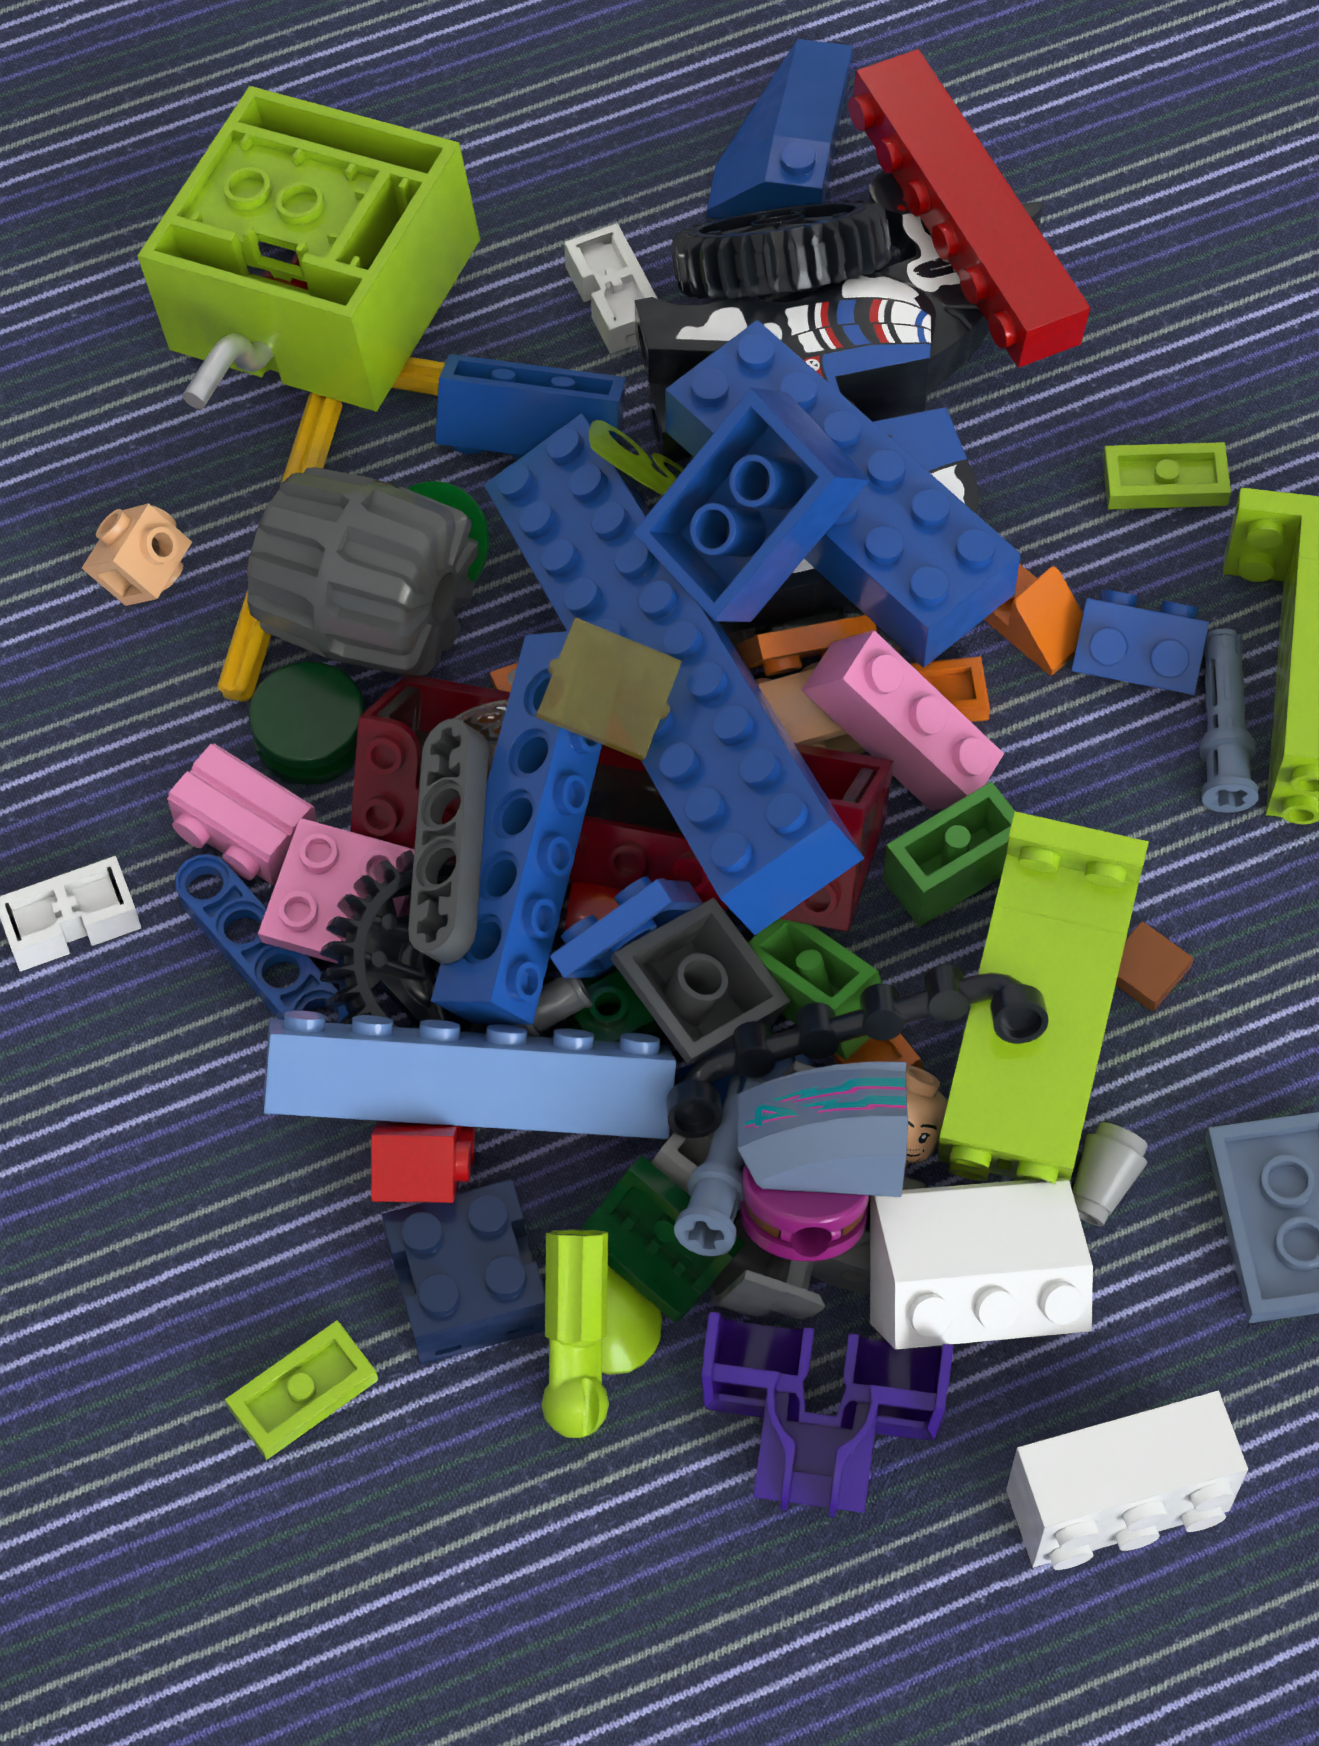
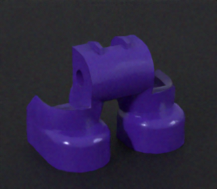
[701,1312,954,1519]

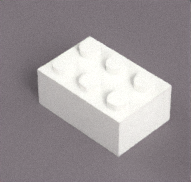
[1006,1390,1248,1570]

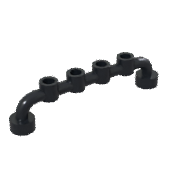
[666,964,1049,1138]

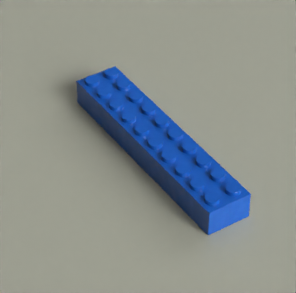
[484,413,864,935]

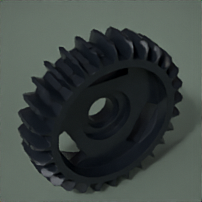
[672,200,891,300]
[320,850,556,1034]

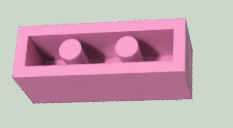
[802,630,1004,811]

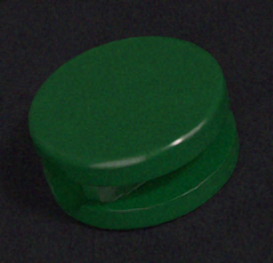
[249,662,365,785]

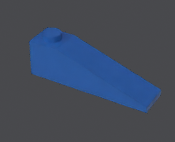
[707,39,853,219]

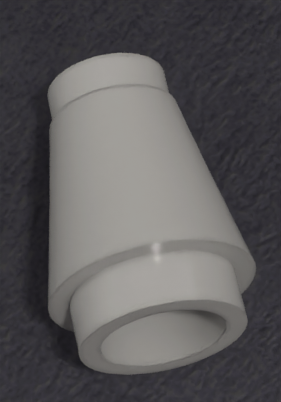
[1072,1122,1148,1227]

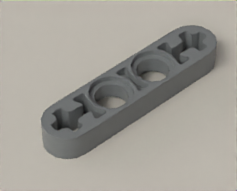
[408,719,489,964]

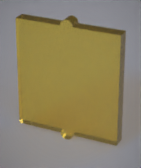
[536,617,682,761]

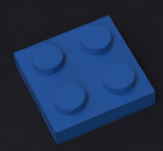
[550,876,703,978]

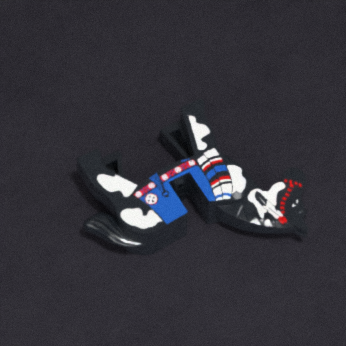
[634,171,1043,654]

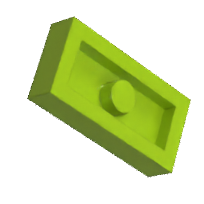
[1102,442,1231,510]
[225,1320,378,1460]

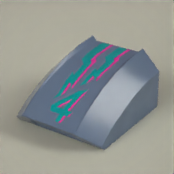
[737,1061,909,1197]

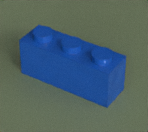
[435,354,627,460]

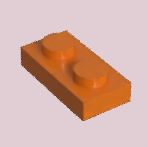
[737,615,877,676]

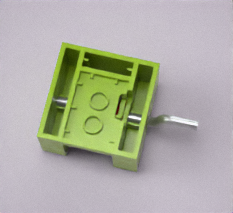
[137,86,480,412]

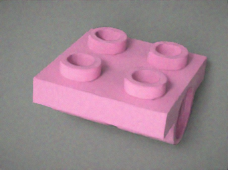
[258,818,415,964]

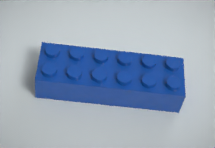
[665,320,1021,668]

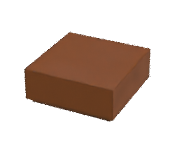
[1116,921,1194,1012]

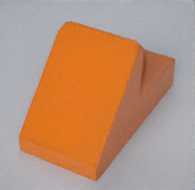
[984,563,1083,676]

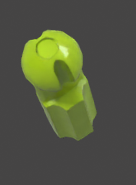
[541,1229,609,1438]

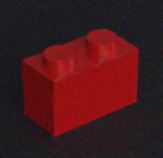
[371,1121,476,1203]

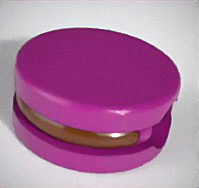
[740,1165,869,1262]

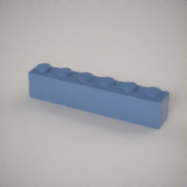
[263,1011,676,1139]

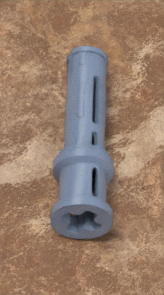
[1199,628,1258,813]
[674,1074,766,1256]

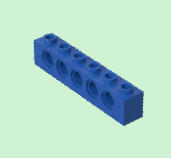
[431,630,624,1025]

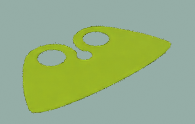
[588,420,684,496]

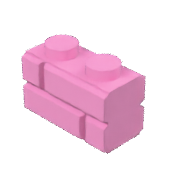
[167,743,318,885]

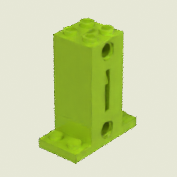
[1223,487,1319,825]
[938,811,1149,1184]

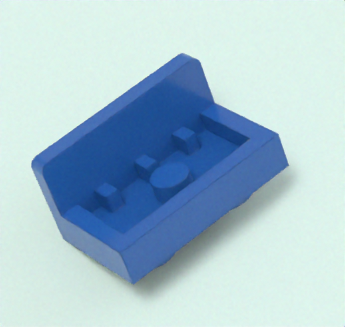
[1072,589,1209,695]

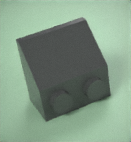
[610,897,791,1064]

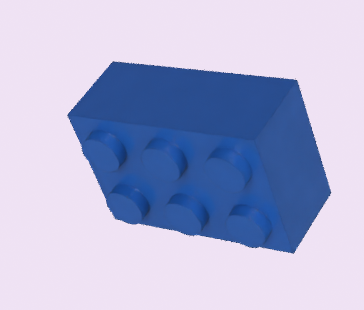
[633,388,870,622]

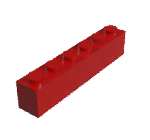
[848,49,1091,368]

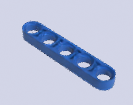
[175,854,348,1023]

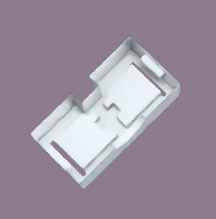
[564,223,658,354]
[0,856,141,971]

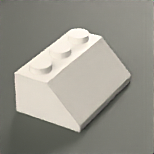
[870,1177,1093,1350]

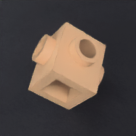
[82,503,192,606]

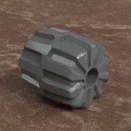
[247,467,478,676]

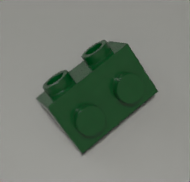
[579,1155,746,1322]

